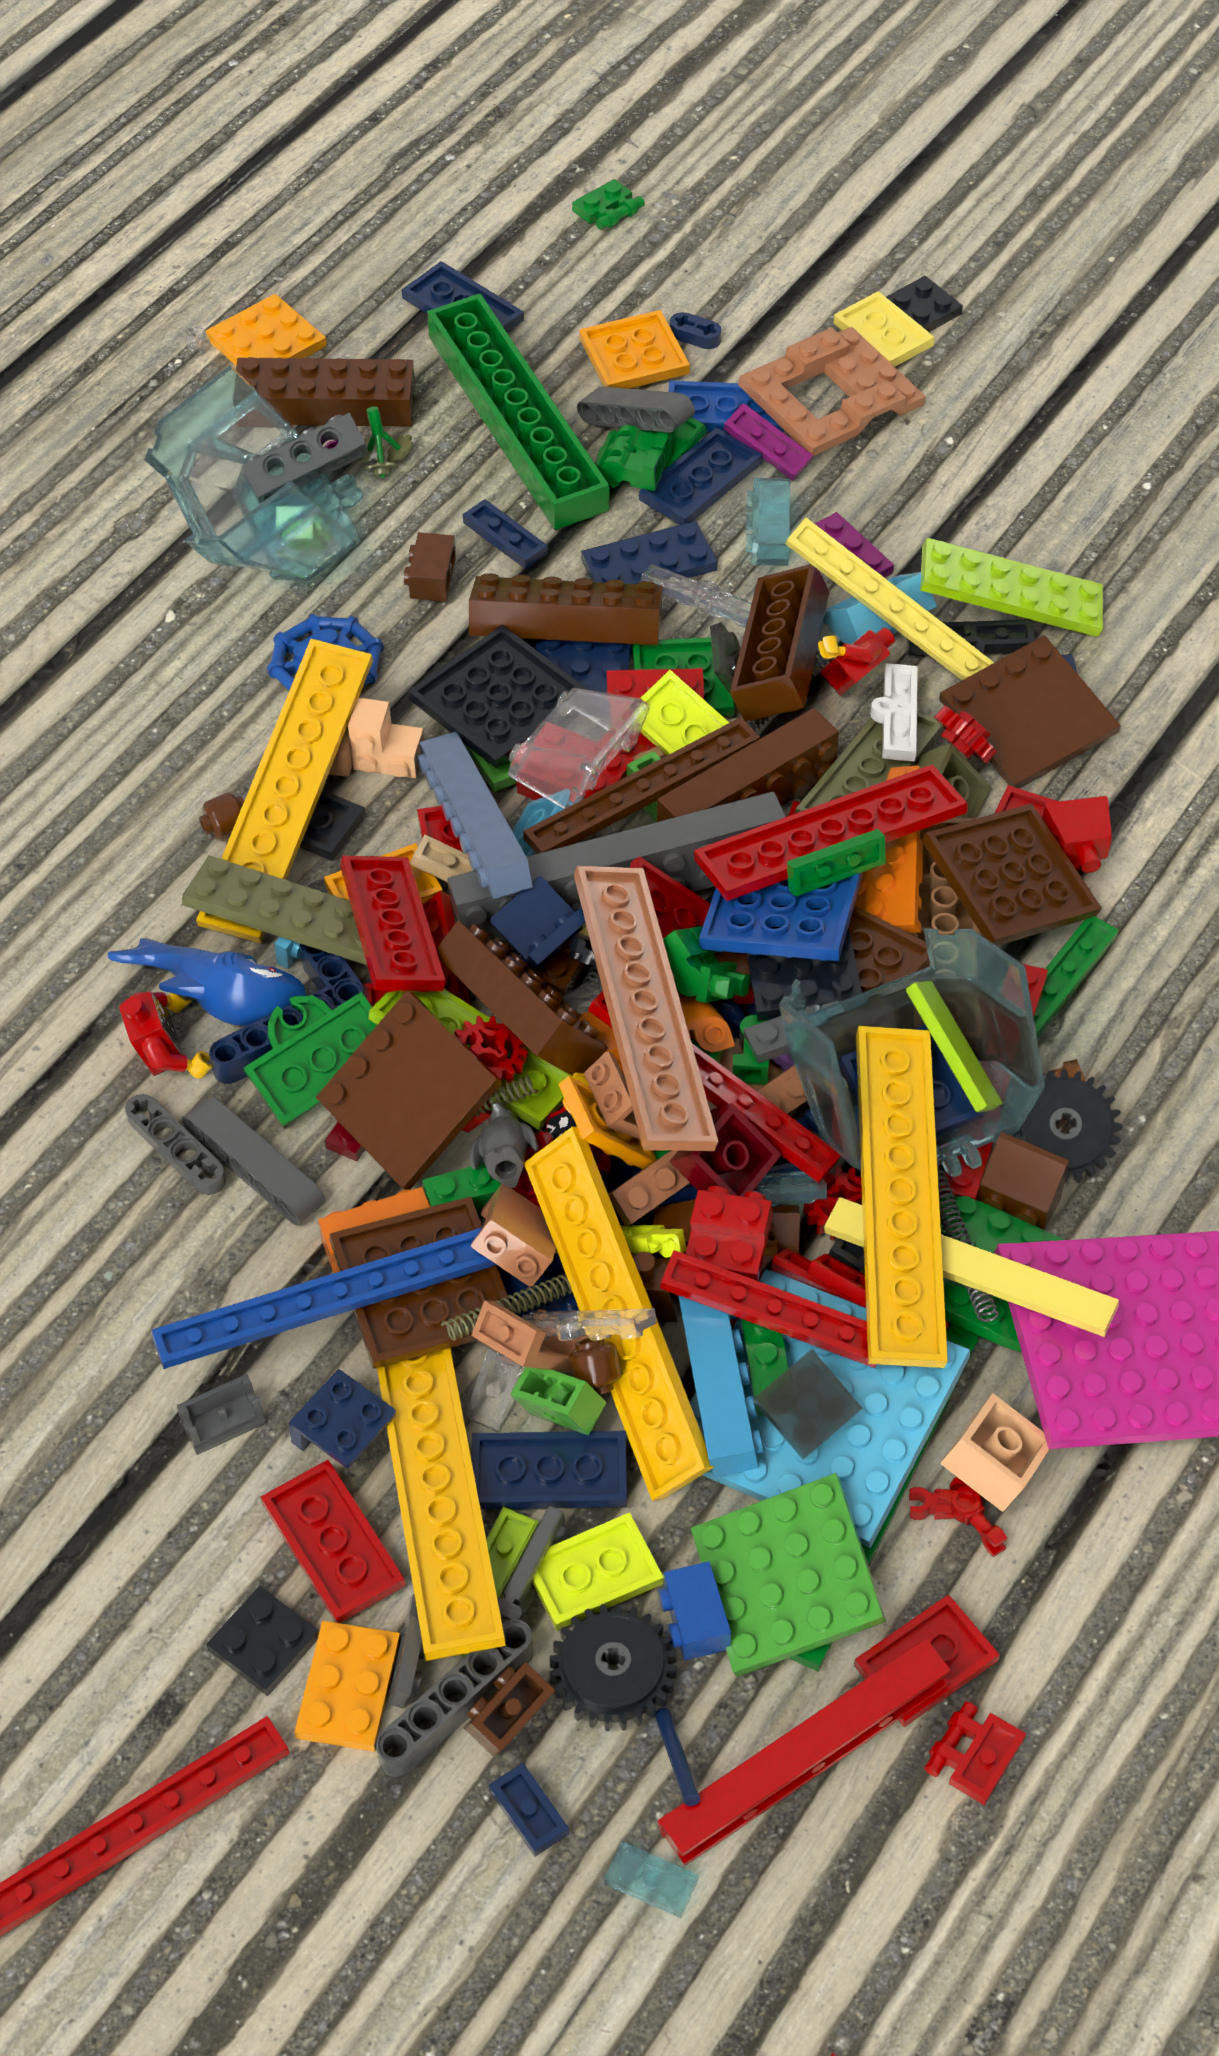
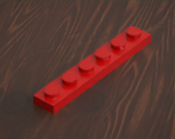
[660,1250,877,1368]

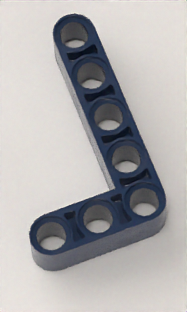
[209,944,365,1084]

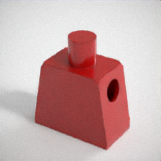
[1042,796,1112,873]

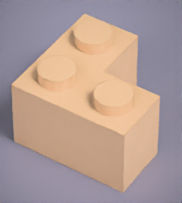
[348,698,424,779]

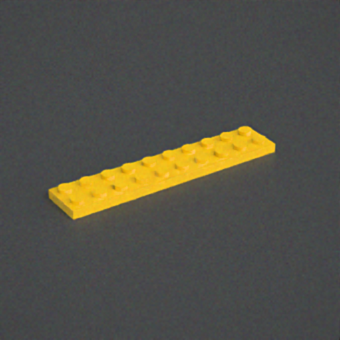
[196,639,373,943]
[856,1026,948,1368]
[524,1127,714,1501]
[377,1348,506,1661]

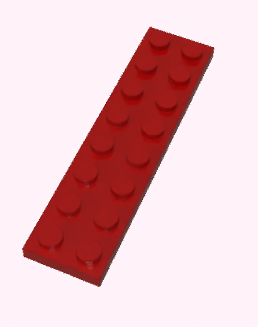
[694,764,967,901]

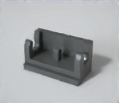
[177,1374,267,1455]

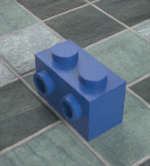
[658,1561,731,1661]

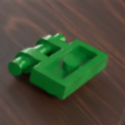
[572,179,645,230]

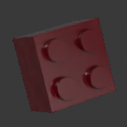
[669,1103,782,1197]

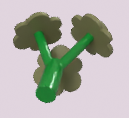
[361,406,413,478]

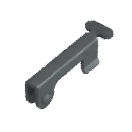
[497,1506,565,1620]

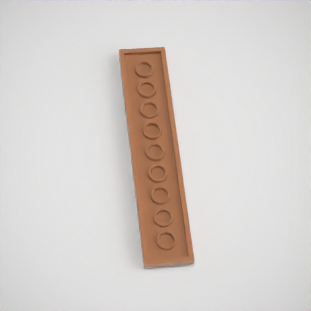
[574,866,718,1151]

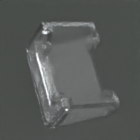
[508,688,650,809]

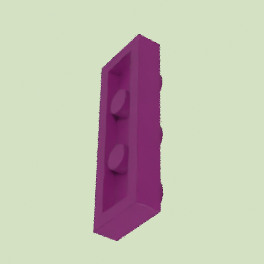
[724,403,813,481]
[815,512,894,578]

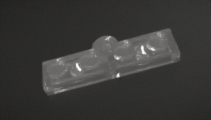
[640,564,752,628]
[521,1308,657,1341]

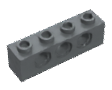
[241,413,368,507]

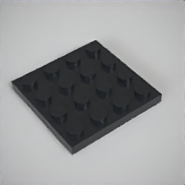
[408,624,590,769]

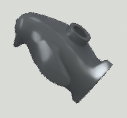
[469,1102,539,1188]

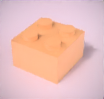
[940,1393,1049,1512]

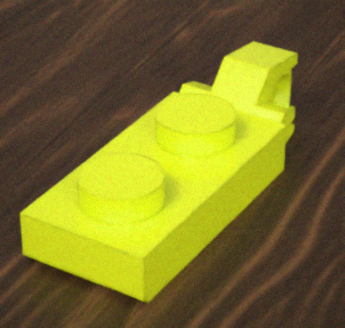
[620,1225,687,1258]

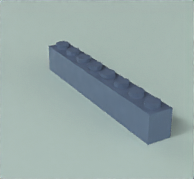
[417,732,533,899]

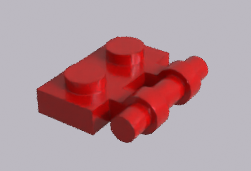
[924,1701,1026,1806]

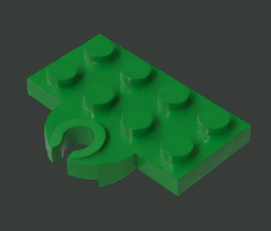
[244,992,377,1128]

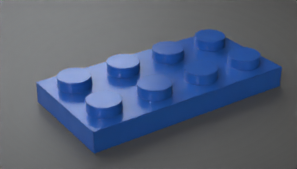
[668,380,784,433]

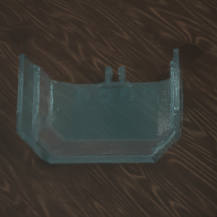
[144,365,364,581]

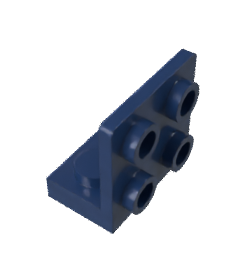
[490,876,586,971]
[289,1369,396,1468]

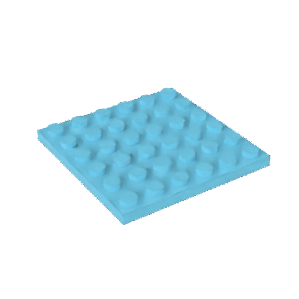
[690,1269,970,1548]

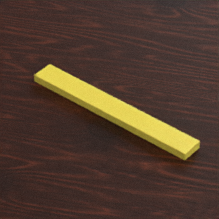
[785,518,994,680]
[824,1197,1119,1337]

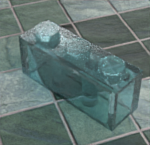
[746,478,790,566]

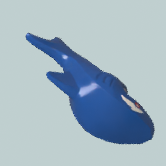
[108,938,306,1026]

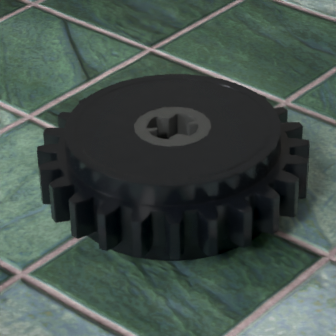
[1006,1069,1123,1184]
[549,1604,677,1731]

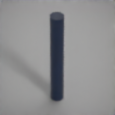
[655,1708,700,1806]

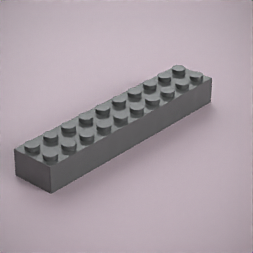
[447,791,785,942]

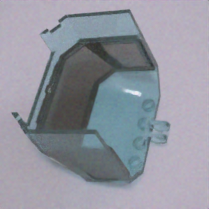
[779,929,1045,1177]

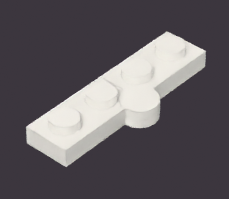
[870,663,918,761]

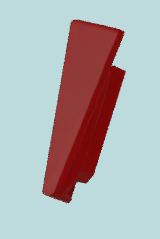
[771,1248,949,1329]

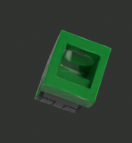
[732,1015,769,1085]

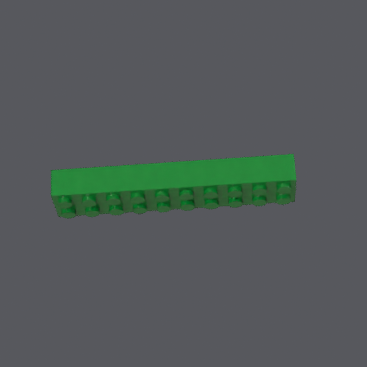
[427,293,609,530]

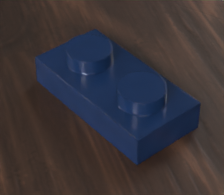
[489,1763,569,1857]

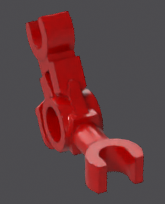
[909,1477,1007,1557]

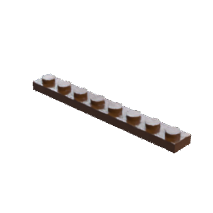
[523,717,760,854]

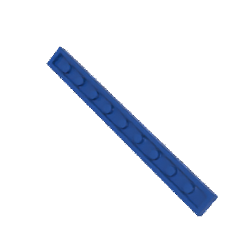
[151,1227,497,1369]

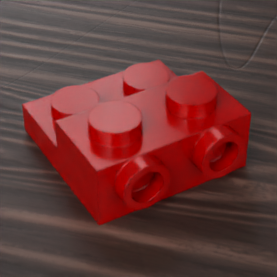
[686,1186,773,1281]

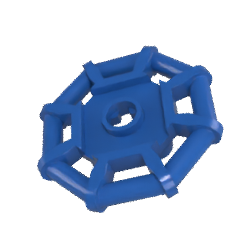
[267,613,384,691]

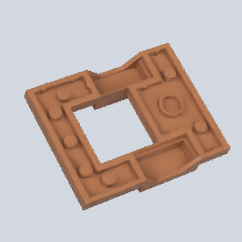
[738,327,926,456]

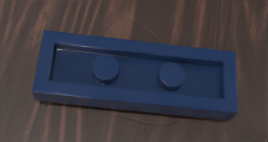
[462,499,548,569]

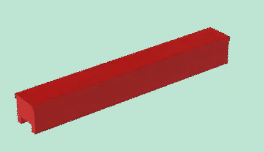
[657,1637,951,1866]

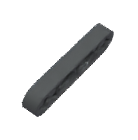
[125,1094,226,1195]

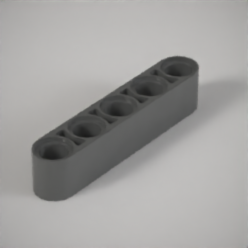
[577,386,695,433]
[182,1095,326,1225]
[376,1619,533,1777]

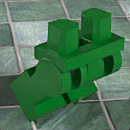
[595,425,672,491]
[663,926,750,1003]

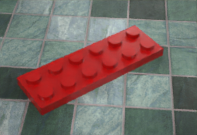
[340,855,445,992]

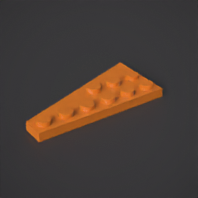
[855,765,923,933]

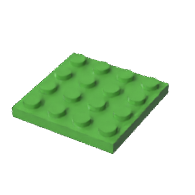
[691,1473,887,1677]

